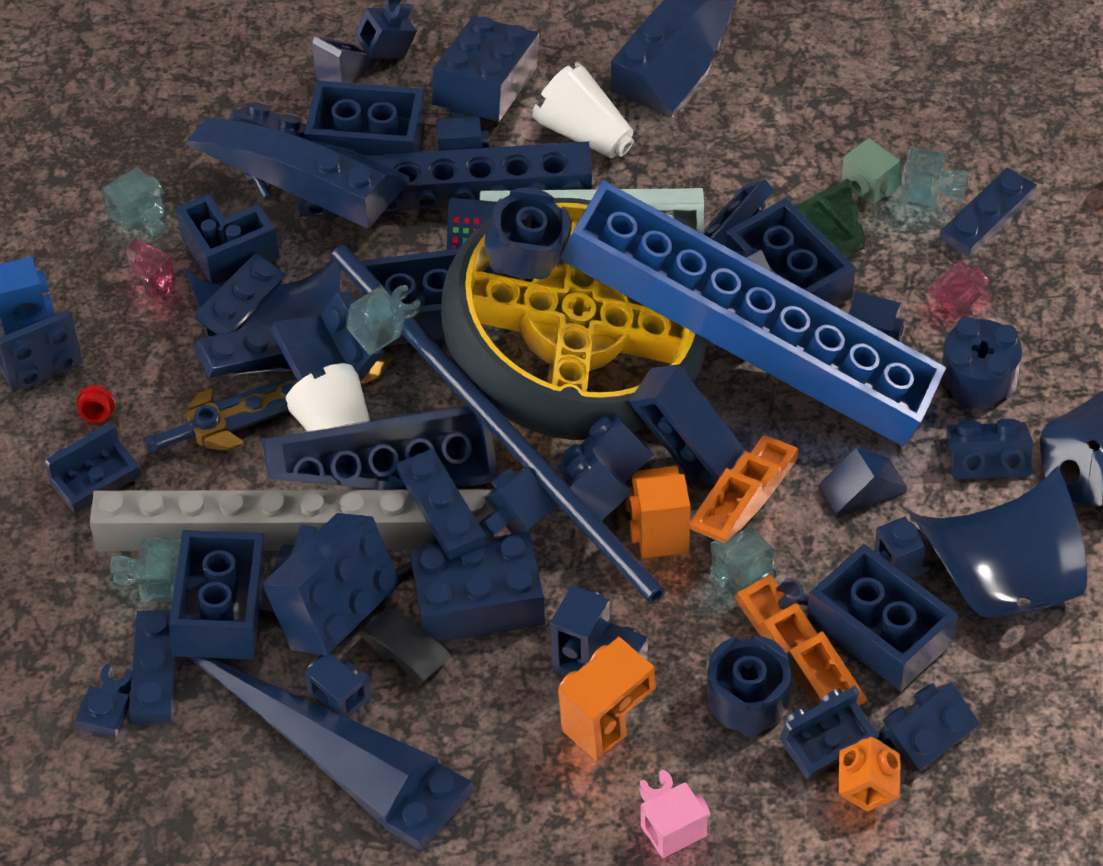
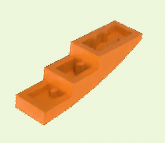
[689,434,798,544]
[734,574,868,706]

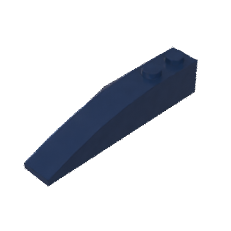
[611,0,738,118]
[186,117,410,229]
[262,405,498,490]

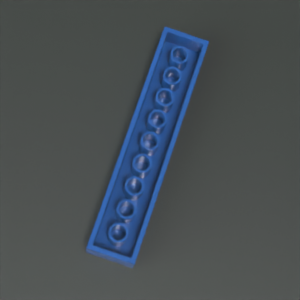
[560,180,946,447]

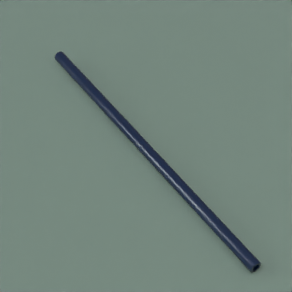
[332,245,665,604]

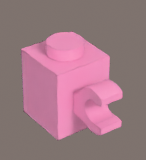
[640,770,710,859]

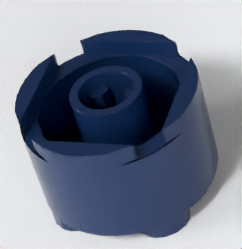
[484,188,571,279]
[941,317,1022,409]
[707,635,792,737]

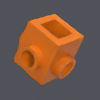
[839,736,901,812]

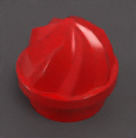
[76,384,115,424]

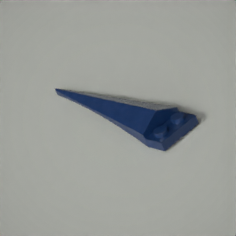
[189,657,474,851]

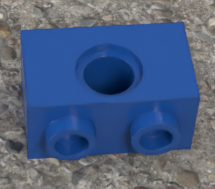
[0,256,55,336]

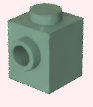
[841,138,901,205]

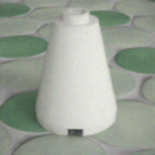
[532,62,634,158]
[286,363,370,431]

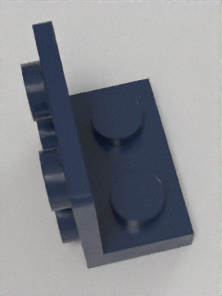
[269,291,384,382]
[0,310,83,392]

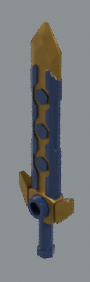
[142,352,395,455]

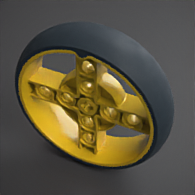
[441,198,707,440]

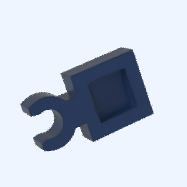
[75,664,132,738]

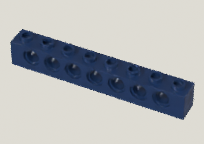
[297,141,592,217]

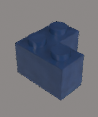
[176,194,279,284]
[557,414,653,521]
[550,585,648,674]

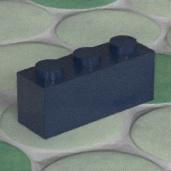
[629,364,744,486]

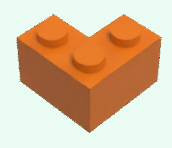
[624,466,690,559]
[558,637,656,762]

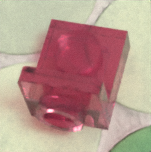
[126,238,176,303]
[927,260,994,320]

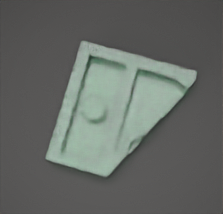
[795,178,865,258]

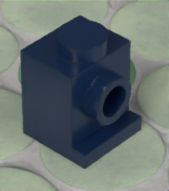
[874,516,929,578]
[305,652,372,718]

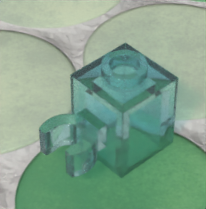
[899,147,970,210]
[102,167,166,236]
[346,285,421,355]
[710,526,777,597]
[110,537,181,602]

